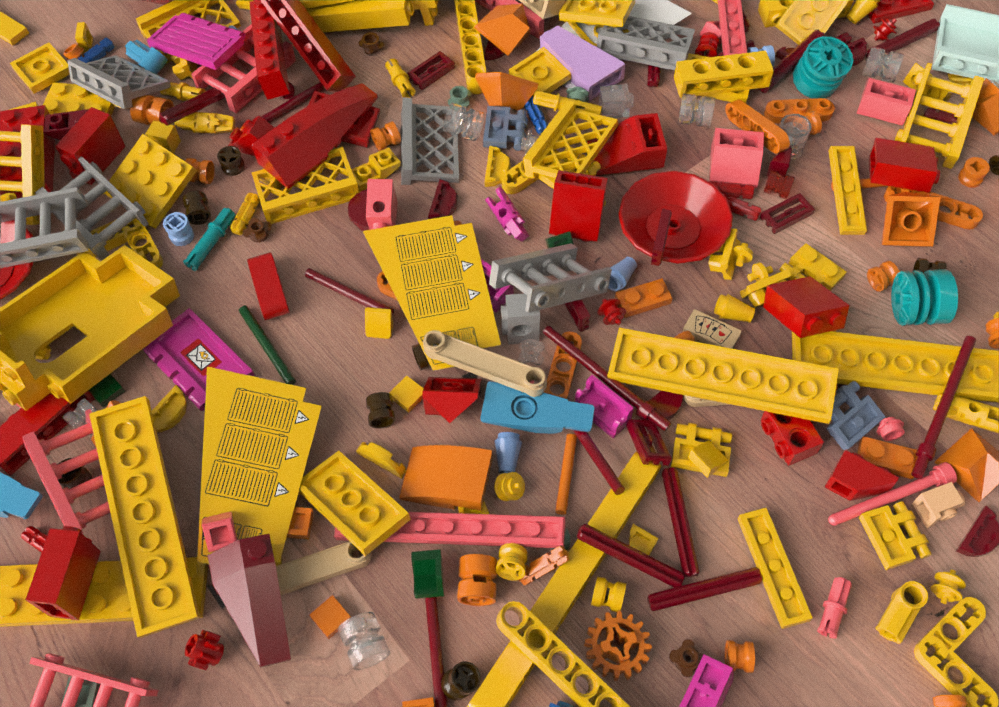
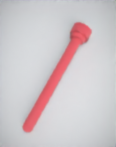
[828,462,957,526]

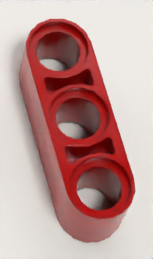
[247,252,290,320]

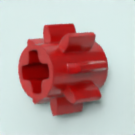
[185,630,224,671]

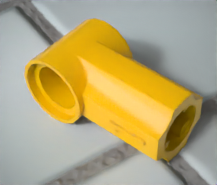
[875,581,928,644]

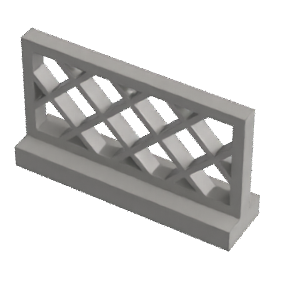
[597,16,695,70]
[67,55,170,109]
[401,97,459,185]

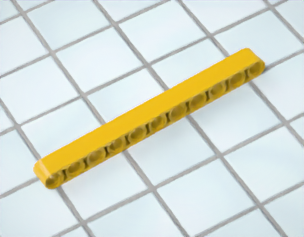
[467,451,662,707]

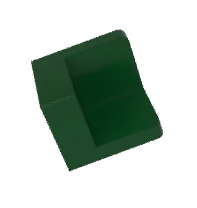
[411,549,444,599]

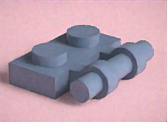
[483,106,528,151]
[826,381,886,450]

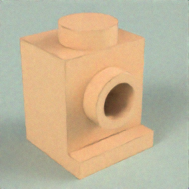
[912,482,965,529]

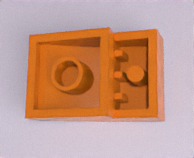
[399,445,493,511]

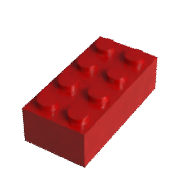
[0,105,55,199]

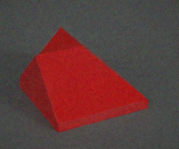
[422,377,481,424]

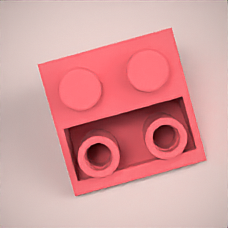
[857,78,916,126]
[709,128,764,188]

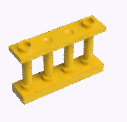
[894,63,984,169]
[0,124,45,225]

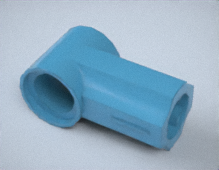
[125,40,168,75]

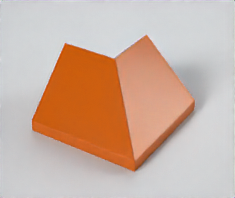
[474,4,531,56]
[475,72,538,110]
[972,78,999,135]
[882,192,941,247]
[934,428,999,502]

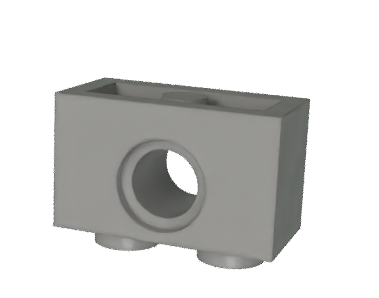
[501,294,540,344]

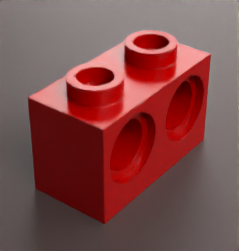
[761,411,824,466]

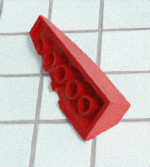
[252,83,378,189]

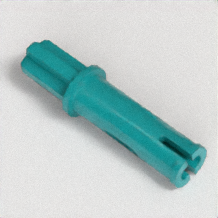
[183,208,236,271]

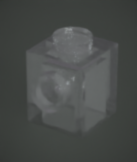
[599,84,634,118]

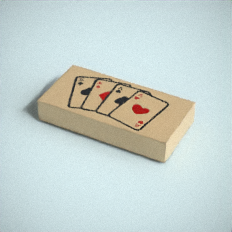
[682,309,742,349]

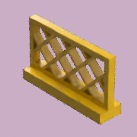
[136,0,241,63]
[523,101,618,179]
[251,147,359,224]

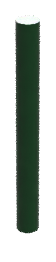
[238,305,296,385]

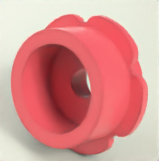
[877,417,905,441]

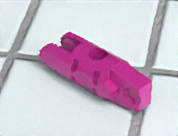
[485,186,529,242]

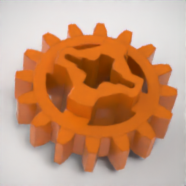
[584,611,652,681]

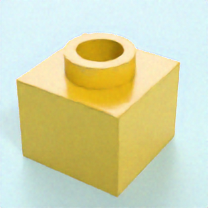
[145,120,181,154]

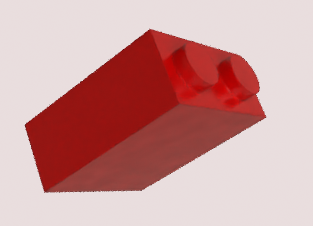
[55,107,126,185]
[869,138,940,193]
[549,170,608,242]
[763,276,850,338]
[25,526,101,620]

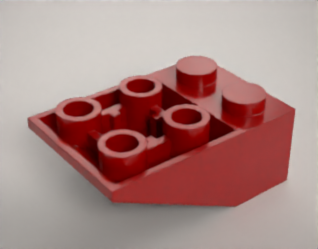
[586,113,667,176]

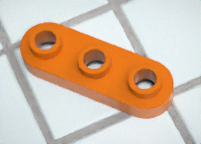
[764,98,835,124]

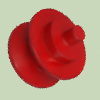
[873,18,897,41]
[597,298,626,325]

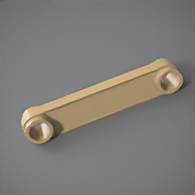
[423,330,547,397]
[276,541,372,595]

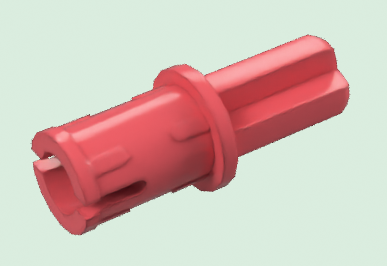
[817,577,852,639]

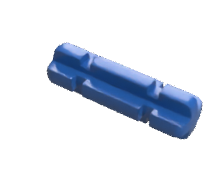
[77,38,115,63]
[524,96,548,135]

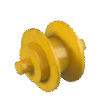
[494,472,525,501]
[931,570,966,604]

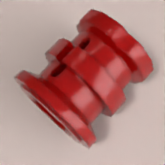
[695,32,720,57]

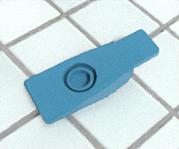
[480,381,594,434]
[0,472,43,519]

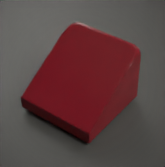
[767,146,792,179]

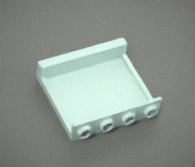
[932,4,999,83]

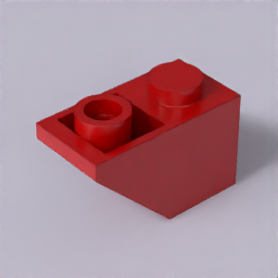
[228,116,275,156]
[824,450,899,501]

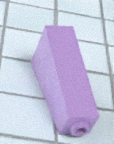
[540,25,625,101]

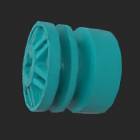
[793,36,853,99]
[891,269,958,326]

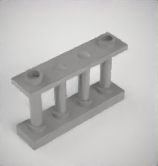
[35,157,149,261]
[0,187,88,268]
[489,243,612,313]

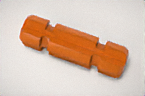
[518,546,569,585]

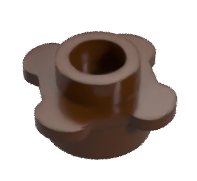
[358,32,384,55]
[243,218,272,243]
[669,639,704,677]

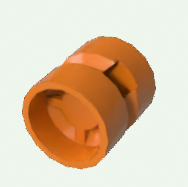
[130,94,174,125]
[457,554,497,606]

